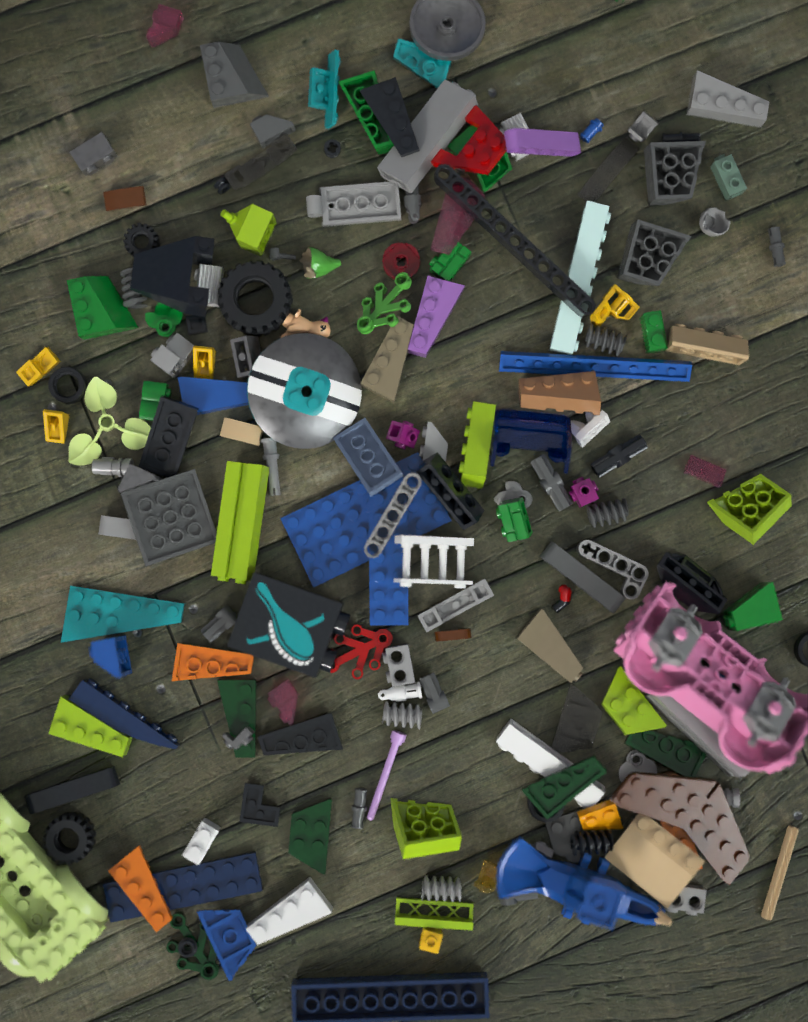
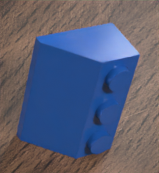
[89,635,132,678]

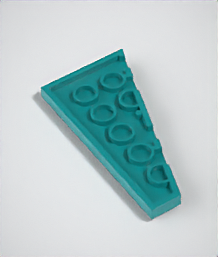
[61,586,185,643]

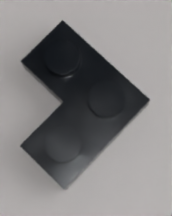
[239,782,281,827]

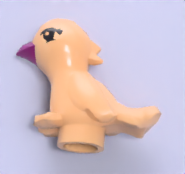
[281,309,331,338]

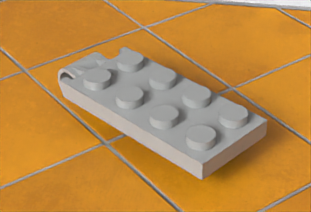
[306,182,401,227]

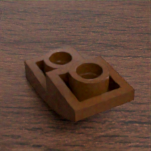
[103,186,147,211]

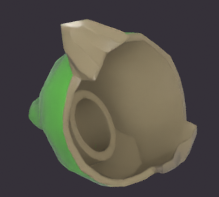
[300,247,341,279]

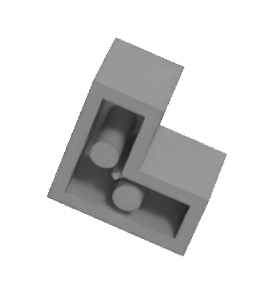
[150,333,194,379]

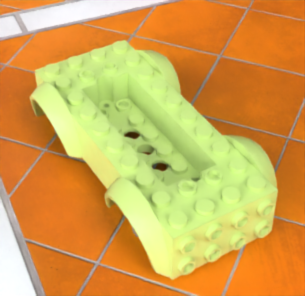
[0,794,109,983]

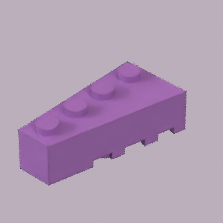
[408,276,465,358]

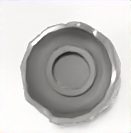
[699,207,730,237]

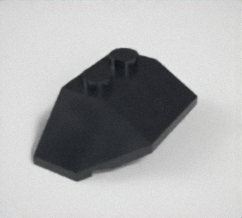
[657,552,727,614]

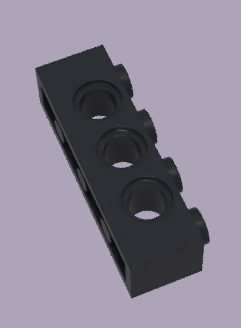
[416,452,485,530]

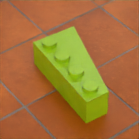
[459,401,496,489]
[48,695,132,757]

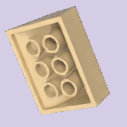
[604,813,705,909]

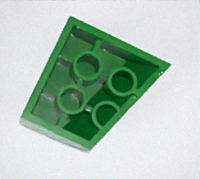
[67,276,139,340]

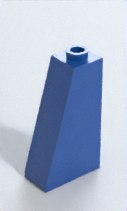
[178,377,249,415]

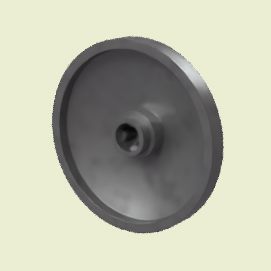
[409,0,486,61]

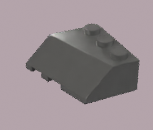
[200,42,269,108]
[644,141,706,206]
[617,219,691,286]

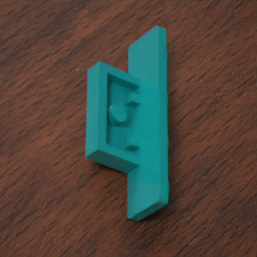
[308,49,341,129]

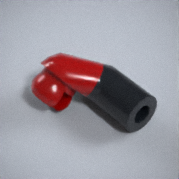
[552,584,572,613]

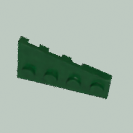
[624,730,706,777]

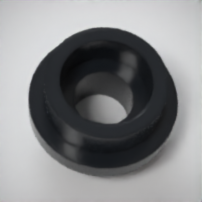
[178,937,198,958]

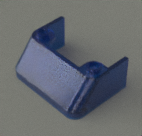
[490,409,572,474]

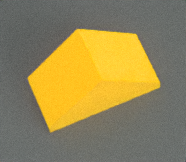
[193,346,216,379]
[43,409,69,444]

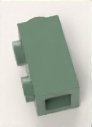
[710,154,747,201]

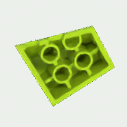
[708,474,792,545]
[391,798,462,859]

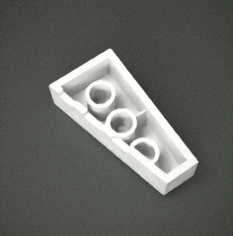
[246,877,333,945]

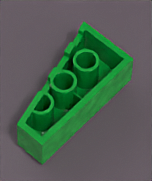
[338,70,394,155]

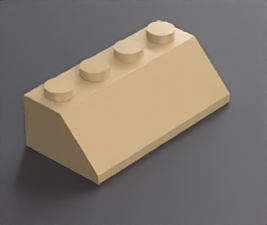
[665,324,749,365]

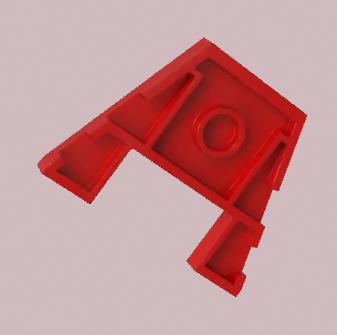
[431,105,507,175]

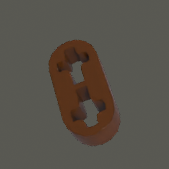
[434,628,472,641]

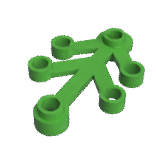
[357,272,412,334]

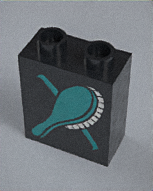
[227,572,351,678]

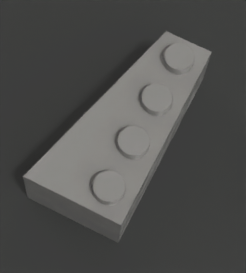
[687,70,769,127]

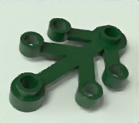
[166,912,219,980]

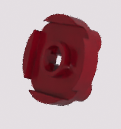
[382,243,420,280]

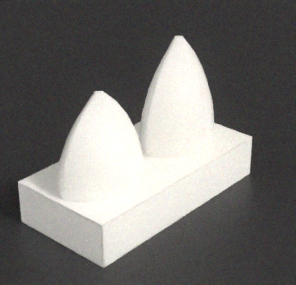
[569,410,610,448]

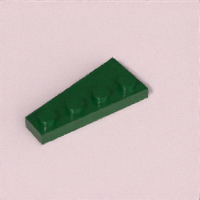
[217,679,256,758]
[522,755,607,819]

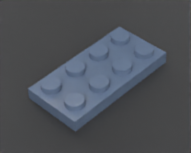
[333,418,404,496]

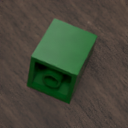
[448,125,513,193]
[722,582,783,631]

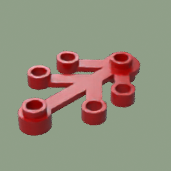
[330,624,393,679]

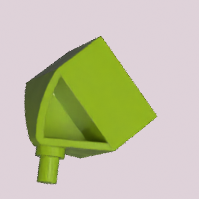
[220,204,277,257]

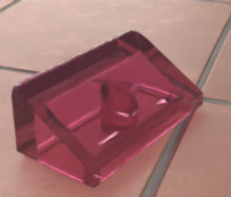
[683,455,726,487]

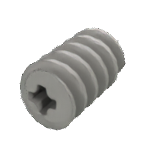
[382,701,422,729]
[421,875,461,902]

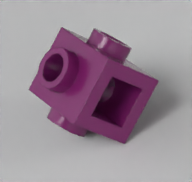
[386,421,420,450]
[569,477,599,508]

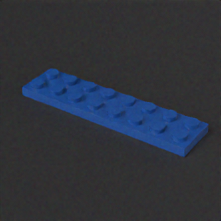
[369,471,408,626]

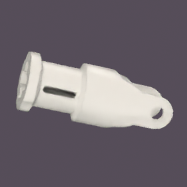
[378,681,422,702]

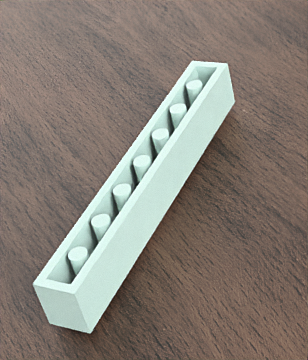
[549,201,611,355]

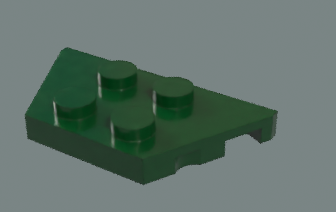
[288,798,332,874]

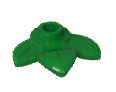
[145,302,183,337]

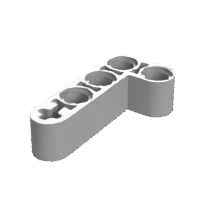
[576,540,649,599]

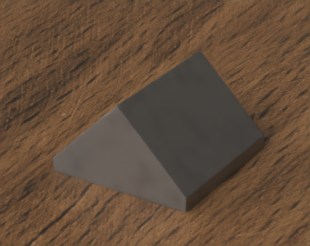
[118,464,163,493]

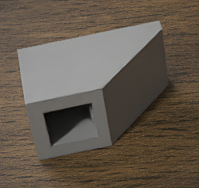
[419,422,448,462]

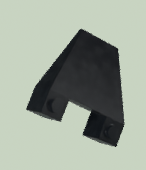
[130,236,215,317]

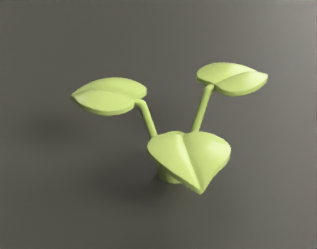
[68,377,151,466]

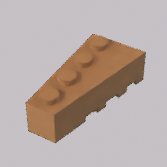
[518,371,601,415]

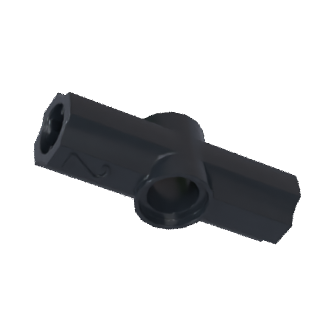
[590,434,648,478]

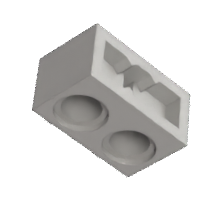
[382,644,415,687]
[663,884,707,916]

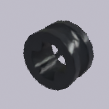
[324,139,341,158]
[214,176,233,195]

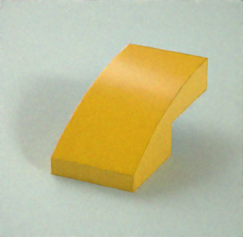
[590,299,612,327]
[16,347,61,387]

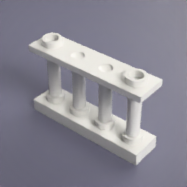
[394,535,474,588]

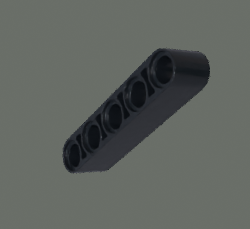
[24,766,120,814]

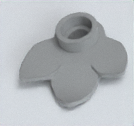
[494,481,532,508]
[619,750,657,782]

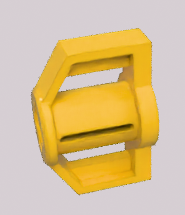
[602,284,640,320]

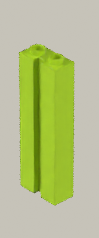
[211,461,270,584]

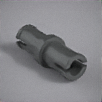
[768,227,786,267]
[351,788,367,829]

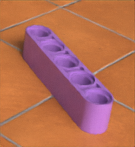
[504,128,581,156]

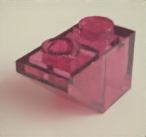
[146,4,183,48]
[267,679,299,725]

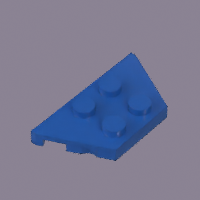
[196,909,257,981]

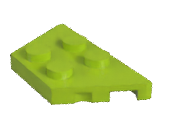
[601,666,667,735]

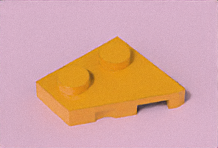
[577,800,623,830]

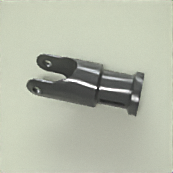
[404,185,422,224]

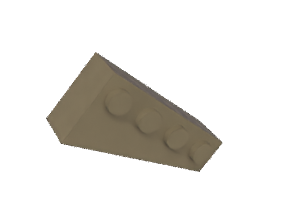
[360,316,414,404]

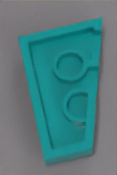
[393,38,451,89]

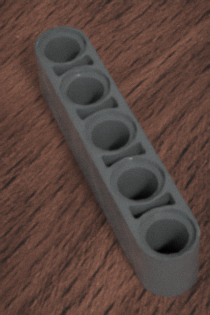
[539,541,626,614]

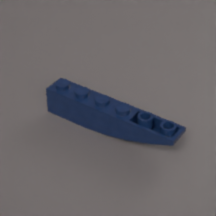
[69,678,180,749]

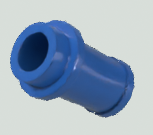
[580,118,604,143]

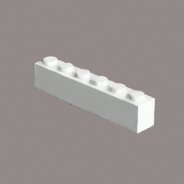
[496,719,605,808]

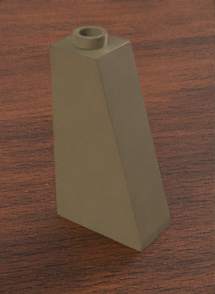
[516,609,583,683]

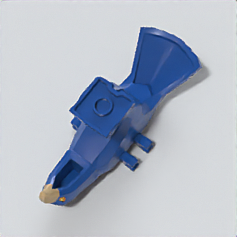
[496,837,672,929]

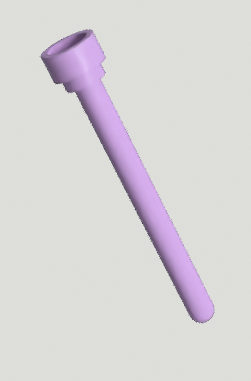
[367,730,407,820]

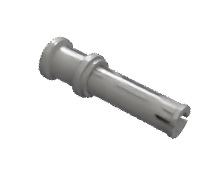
[261,438,281,496]

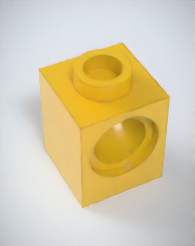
[419,927,443,954]

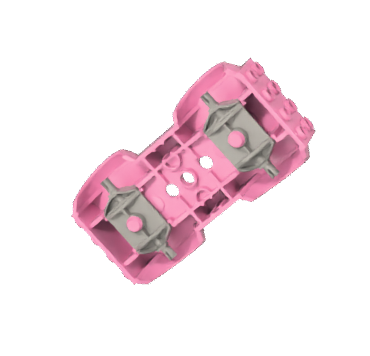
[613,581,808,774]

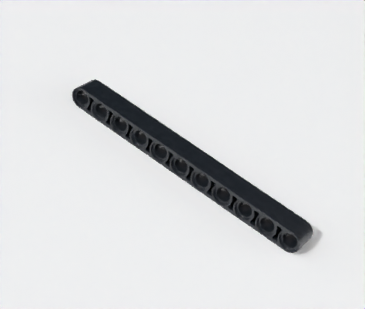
[434,164,596,318]

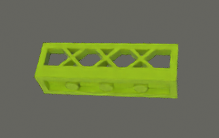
[395,897,474,930]

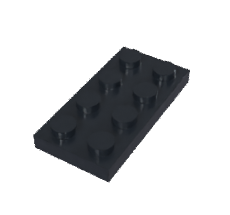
[139,395,199,478]

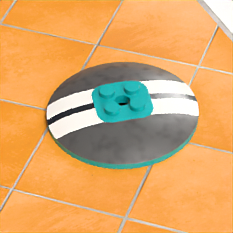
[247,333,362,449]

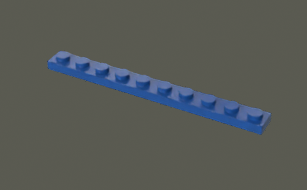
[499,351,692,382]

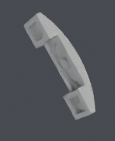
[417,579,494,632]

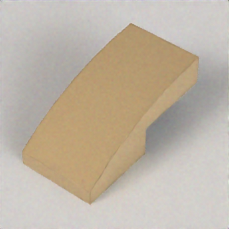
[220,418,263,446]

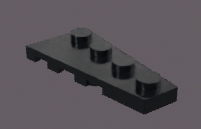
[359,77,420,157]
[258,712,343,755]

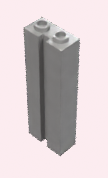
[377,80,479,193]
[644,693,750,777]

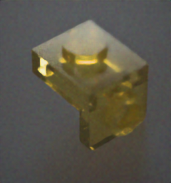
[473,860,497,893]

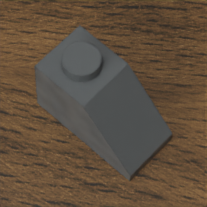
[250,114,295,149]

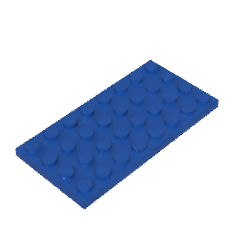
[280,452,452,587]

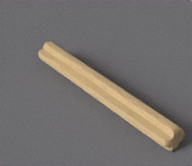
[761,826,799,920]

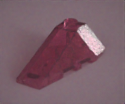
[431,178,485,255]

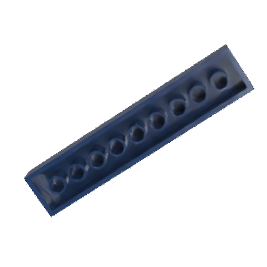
[291,972,489,1022]

